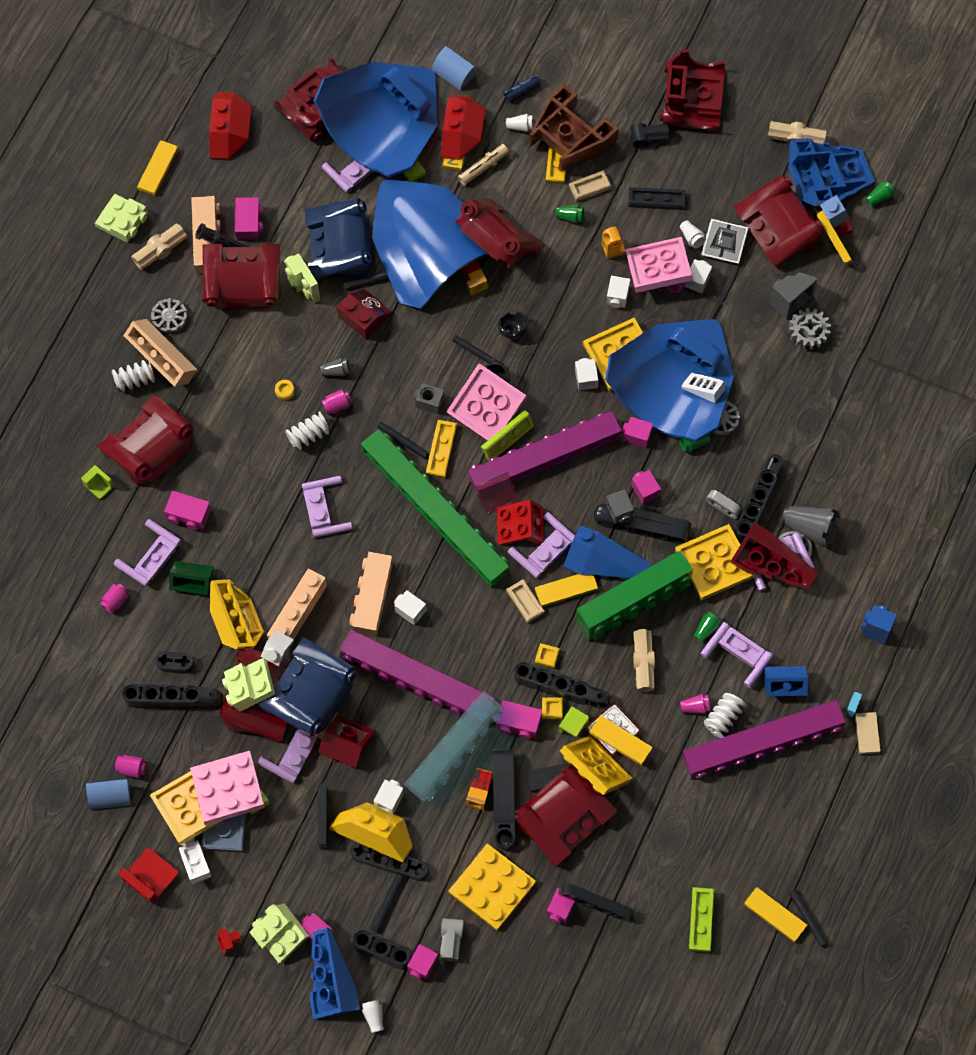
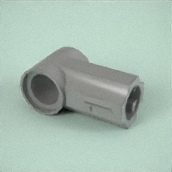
[440,918,464,962]

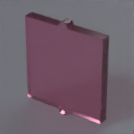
[475,472,517,514]

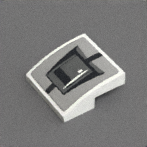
[702,219,748,264]

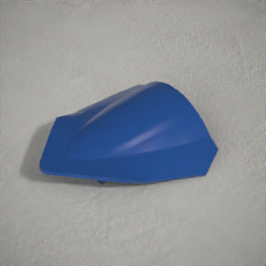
[314,62,437,177]
[372,180,489,309]
[605,319,734,442]

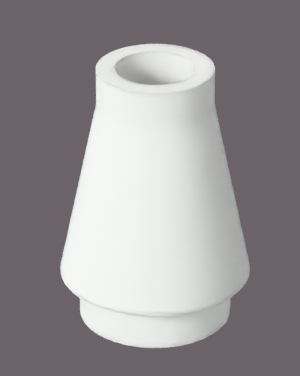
[506,114,534,132]
[680,221,706,248]
[362,1000,384,1033]

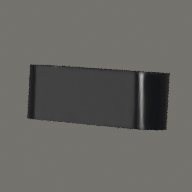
[353,930,411,970]

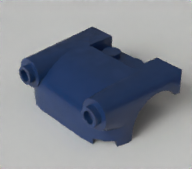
[305,198,373,283]
[259,637,356,737]

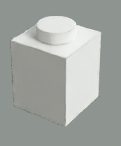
[685,259,712,293]
[606,276,630,308]
[575,358,598,390]
[394,590,426,625]
[261,630,294,666]
[374,780,404,814]

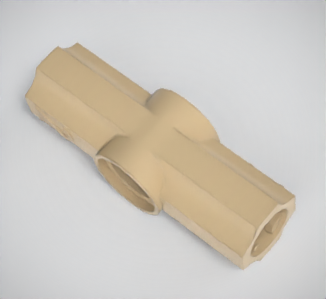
[768,121,826,145]
[131,223,187,270]
[633,629,655,692]

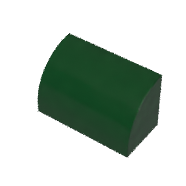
[169,561,214,595]

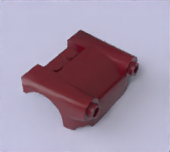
[659,50,726,134]
[273,56,342,142]
[733,175,825,269]
[455,198,545,269]
[202,244,281,309]
[98,394,194,485]
[219,647,291,743]
[514,764,618,866]

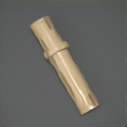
[458,144,509,186]

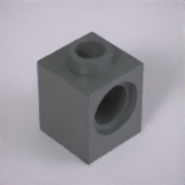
[414,383,445,414]
[606,489,634,524]

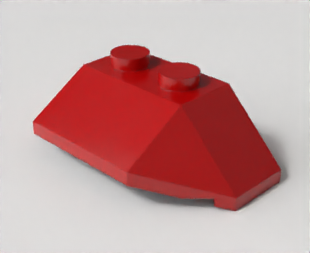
[209,92,252,160]
[441,94,485,160]

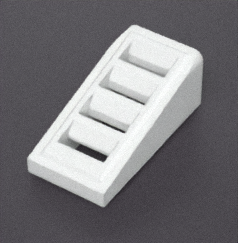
[681,373,725,403]

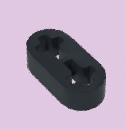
[155,651,194,673]

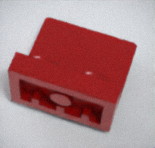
[497,499,544,545]
[118,848,179,905]

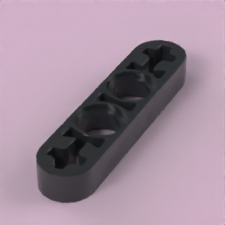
[350,842,428,881]
[558,883,634,921]

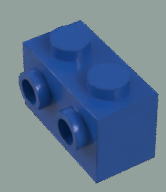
[861,605,897,645]
[764,666,808,696]

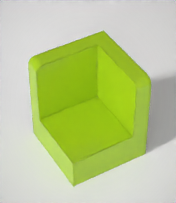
[81,465,114,500]
[559,707,589,737]

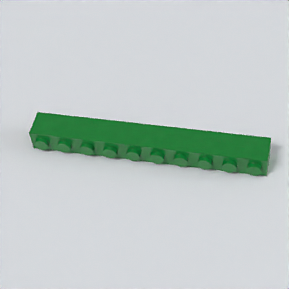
[361,429,509,588]

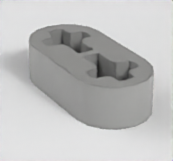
[706,490,742,519]

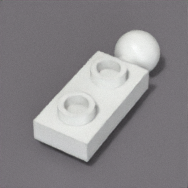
[179,837,211,884]

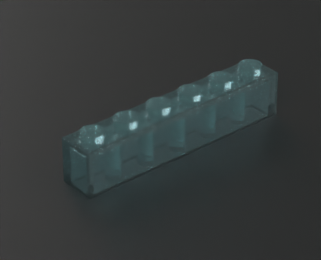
[403,690,504,802]

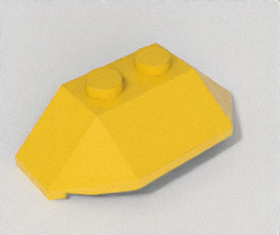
[210,579,264,649]
[329,802,412,862]

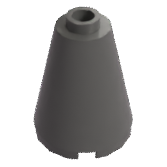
[782,506,840,548]

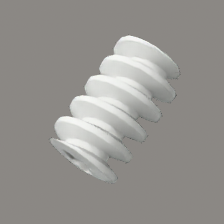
[112,360,155,392]
[285,412,329,450]
[704,693,747,738]

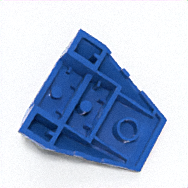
[789,138,875,206]

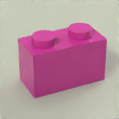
[235,197,263,241]
[164,491,211,530]
[496,700,542,739]

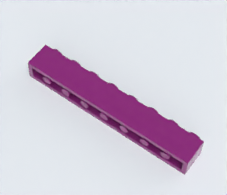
[468,411,622,497]
[340,630,495,725]
[682,700,846,779]

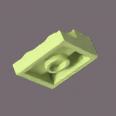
[95,194,148,243]
[284,254,320,303]
[222,658,275,711]
[250,903,309,963]

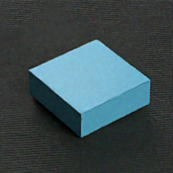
[846,692,862,718]

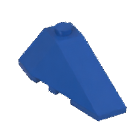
[563,525,652,580]
[310,927,360,1019]

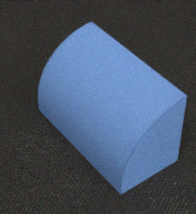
[432,46,475,91]
[86,779,132,810]

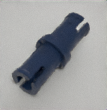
[503,74,541,102]

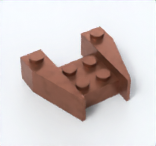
[529,83,619,172]

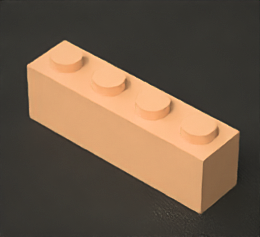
[192,196,221,274]
[124,319,197,387]
[349,552,393,637]
[267,569,327,639]

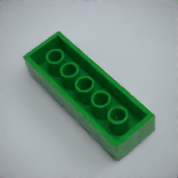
[576,551,693,641]

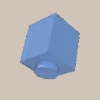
[820,195,850,228]

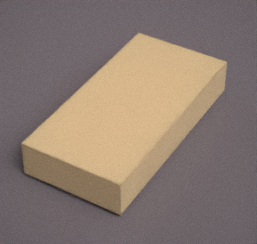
[569,171,611,202]
[506,579,544,624]
[855,712,880,755]

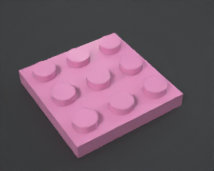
[625,237,693,293]
[447,364,528,440]
[190,751,265,825]

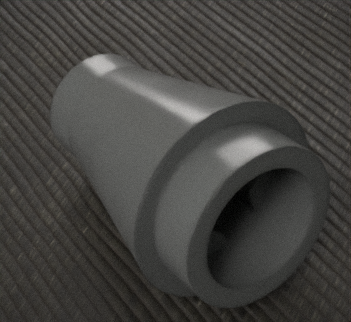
[321,358,350,376]

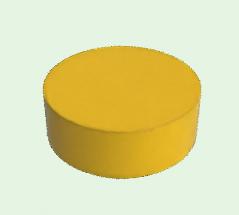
[275,380,295,400]

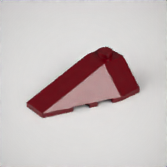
[730,522,818,589]

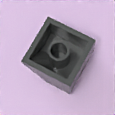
[770,272,817,320]

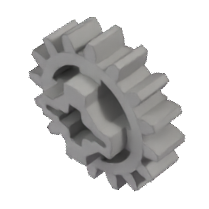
[788,308,831,350]

